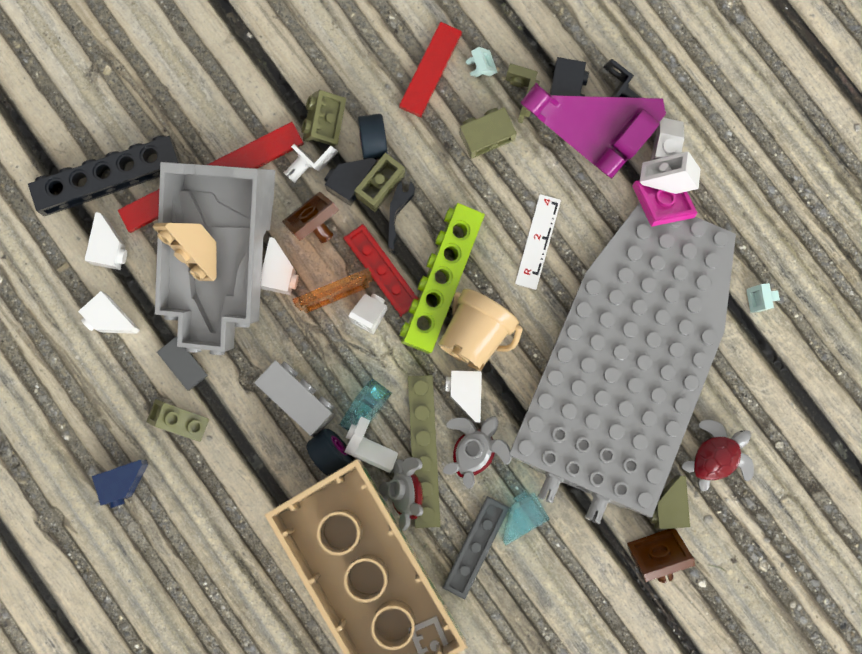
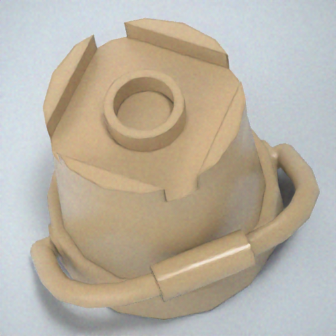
[438,289,523,371]

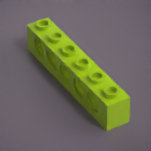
[399,203,485,354]

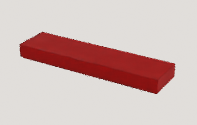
[399,21,462,118]
[343,224,418,317]

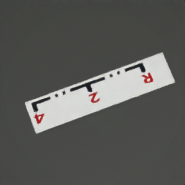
[515,194,561,290]

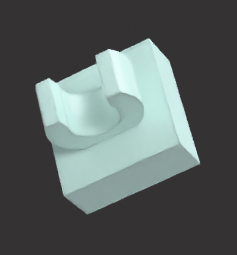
[466,47,498,77]
[746,283,780,313]

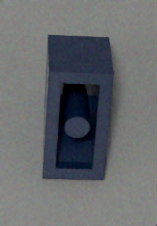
[92,460,148,509]

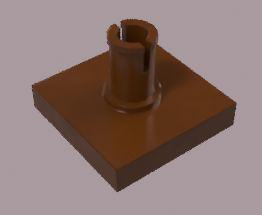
[282,192,339,243]
[627,528,695,583]

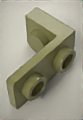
[506,63,540,123]
[146,399,209,442]

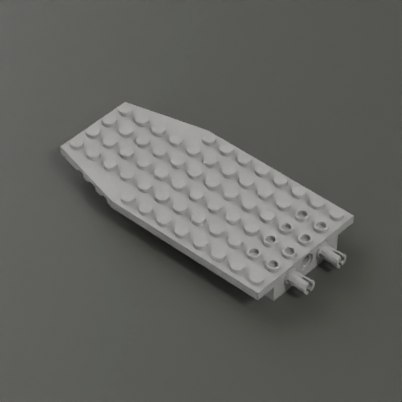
[509,203,736,524]

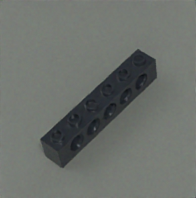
[28,135,181,217]

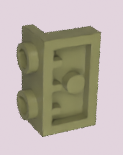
[301,90,346,146]

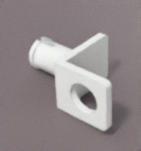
[283,144,338,183]

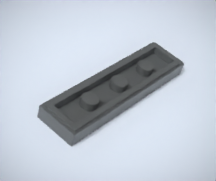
[442,496,510,600]

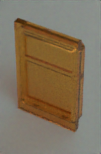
[292,268,372,313]

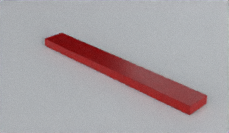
[117,122,304,233]

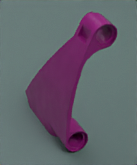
[520,83,666,179]

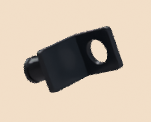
[603,59,642,98]

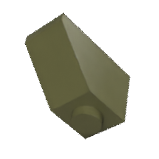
[650,475,690,529]

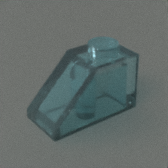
[339,378,392,431]
[502,491,550,545]

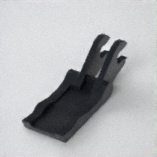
[388,181,415,254]

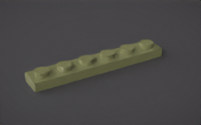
[408,375,441,528]

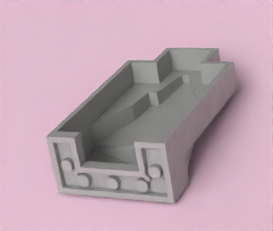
[155,162,275,355]

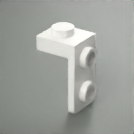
[344,417,398,473]

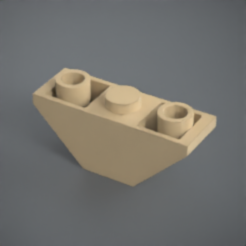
[153,223,217,281]

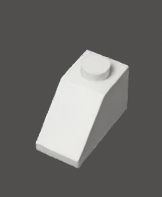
[650,118,684,161]
[640,151,701,194]
[85,212,127,270]
[261,237,299,295]
[78,291,140,334]
[348,293,388,334]
[445,371,482,423]

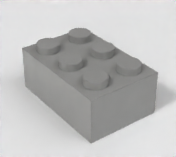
[254,360,336,437]

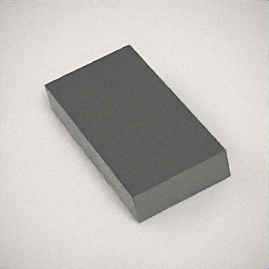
[157,336,208,391]

